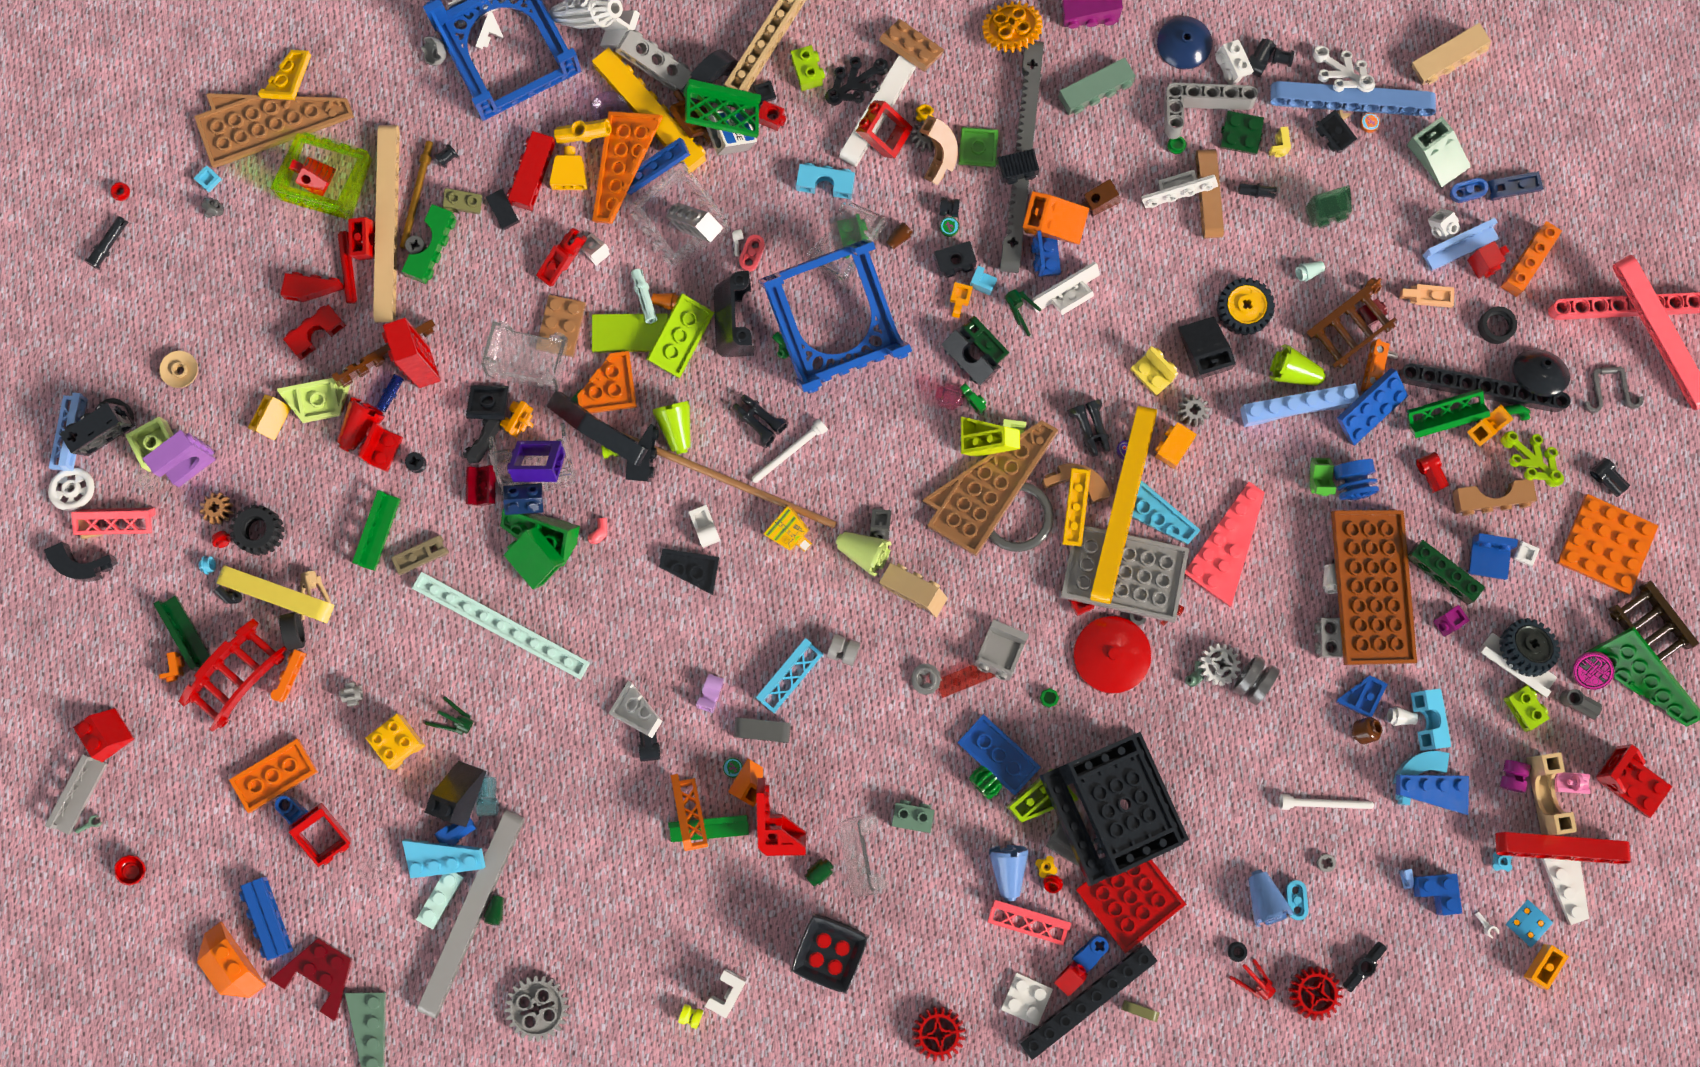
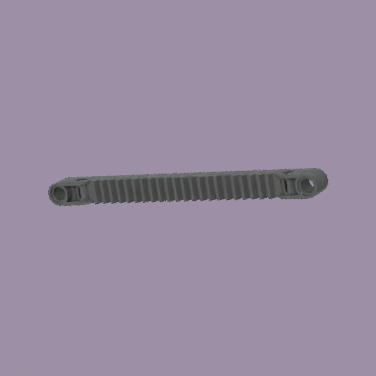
[1000,41,1044,273]

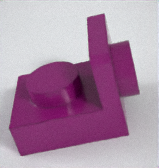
[1433,605,1470,637]

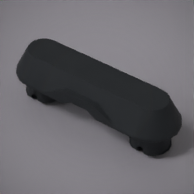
[463,419,501,464]

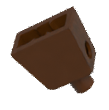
[1079,179,1120,216]

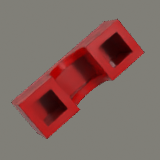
[283,304,346,360]

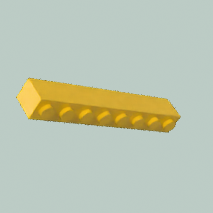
[592,47,706,174]

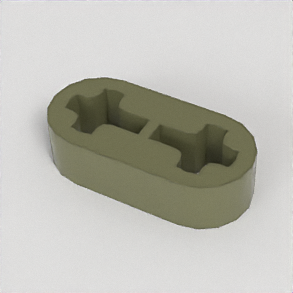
[1121,1000,1160,1022]

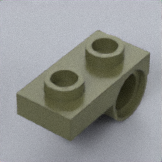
[442,188,482,214]

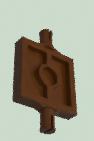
[669,89,712,145]

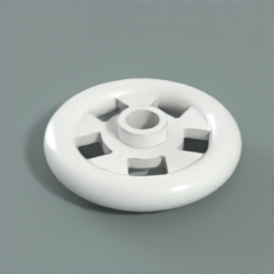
[48,468,95,511]

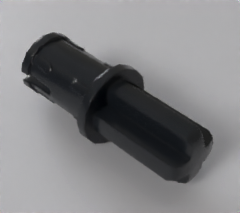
[1238,183,1277,199]

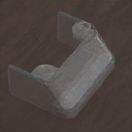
[489,423,576,495]

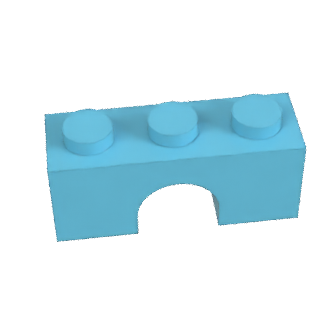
[796,163,855,199]
[1410,689,1452,751]

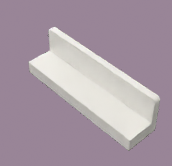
[1478,633,1557,698]

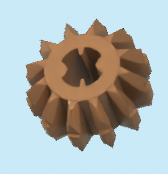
[199,492,234,525]

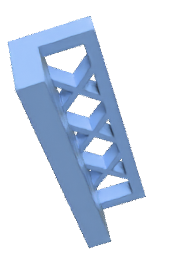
[1423,218,1499,271]
[49,393,88,471]

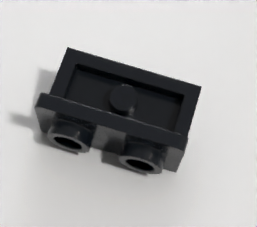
[1316,110,1358,153]

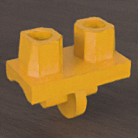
[500,400,534,438]

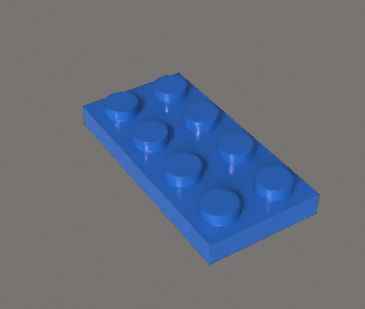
[1337,368,1408,446]
[957,714,1041,796]

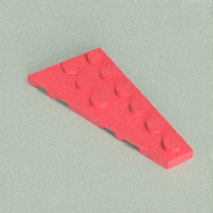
[1184,482,1265,607]

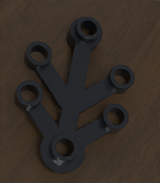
[825,57,889,106]

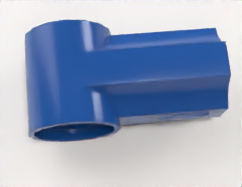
[434,818,477,846]

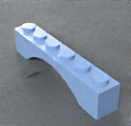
[1240,383,1359,427]

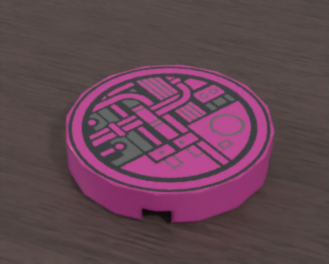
[1573,652,1614,690]

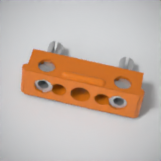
[1361,339,1399,392]

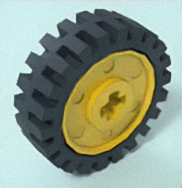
[1217,278,1275,335]

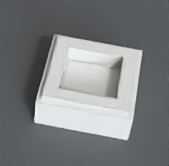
[1513,541,1539,567]

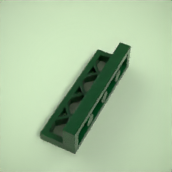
[153,596,211,671]

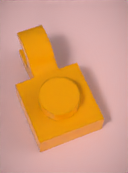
[950,282,973,318]

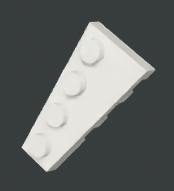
[1541,858,1589,925]

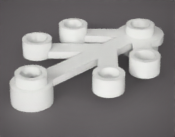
[1313,46,1375,92]

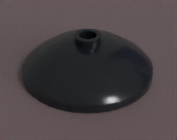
[1513,349,1570,397]

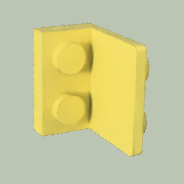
[1130,346,1178,396]

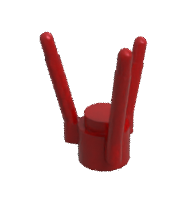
[1229,959,1276,1001]

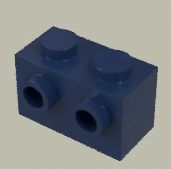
[503,483,544,515]

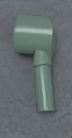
[75,815,102,834]

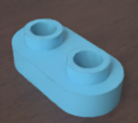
[1285,880,1309,920]

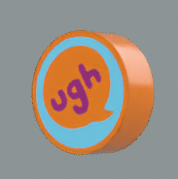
[1360,113,1380,133]

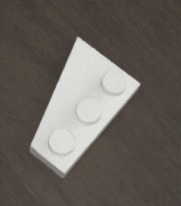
[608,680,662,738]

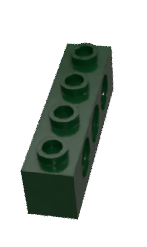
[1408,540,1485,605]

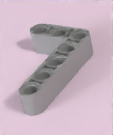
[1164,83,1258,139]

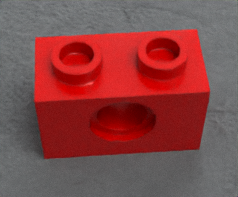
[348,217,375,261]

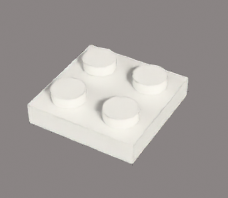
[1001,973,1053,1026]

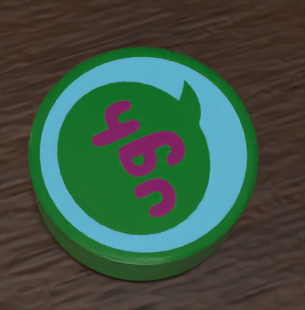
[940,217,959,237]
[723,758,743,778]

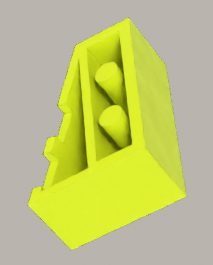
[961,416,1020,457]

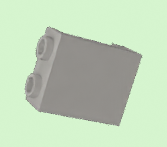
[974,619,1029,681]

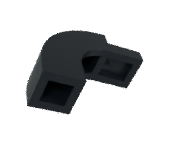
[681,49,738,103]
[44,542,118,582]

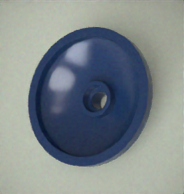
[1157,16,1212,70]

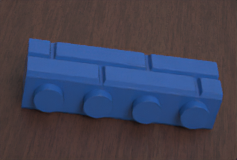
[239,877,293,961]

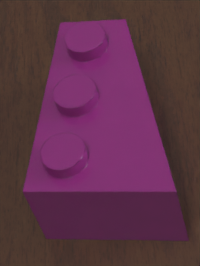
[1061,0,1123,29]

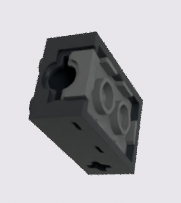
[60,402,136,456]

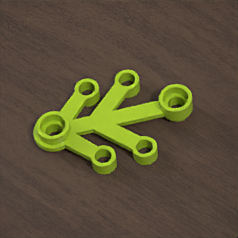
[1501,431,1564,487]

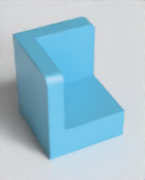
[970,266,997,295]

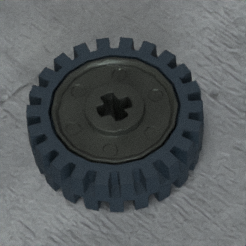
[1499,618,1560,677]

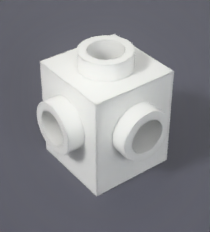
[1428,208,1461,240]

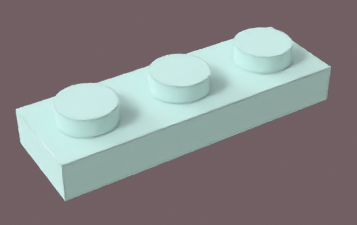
[416,873,464,930]

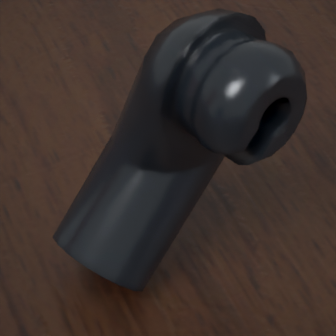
[213,585,243,604]

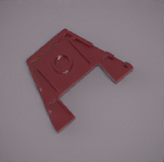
[270,938,353,1021]

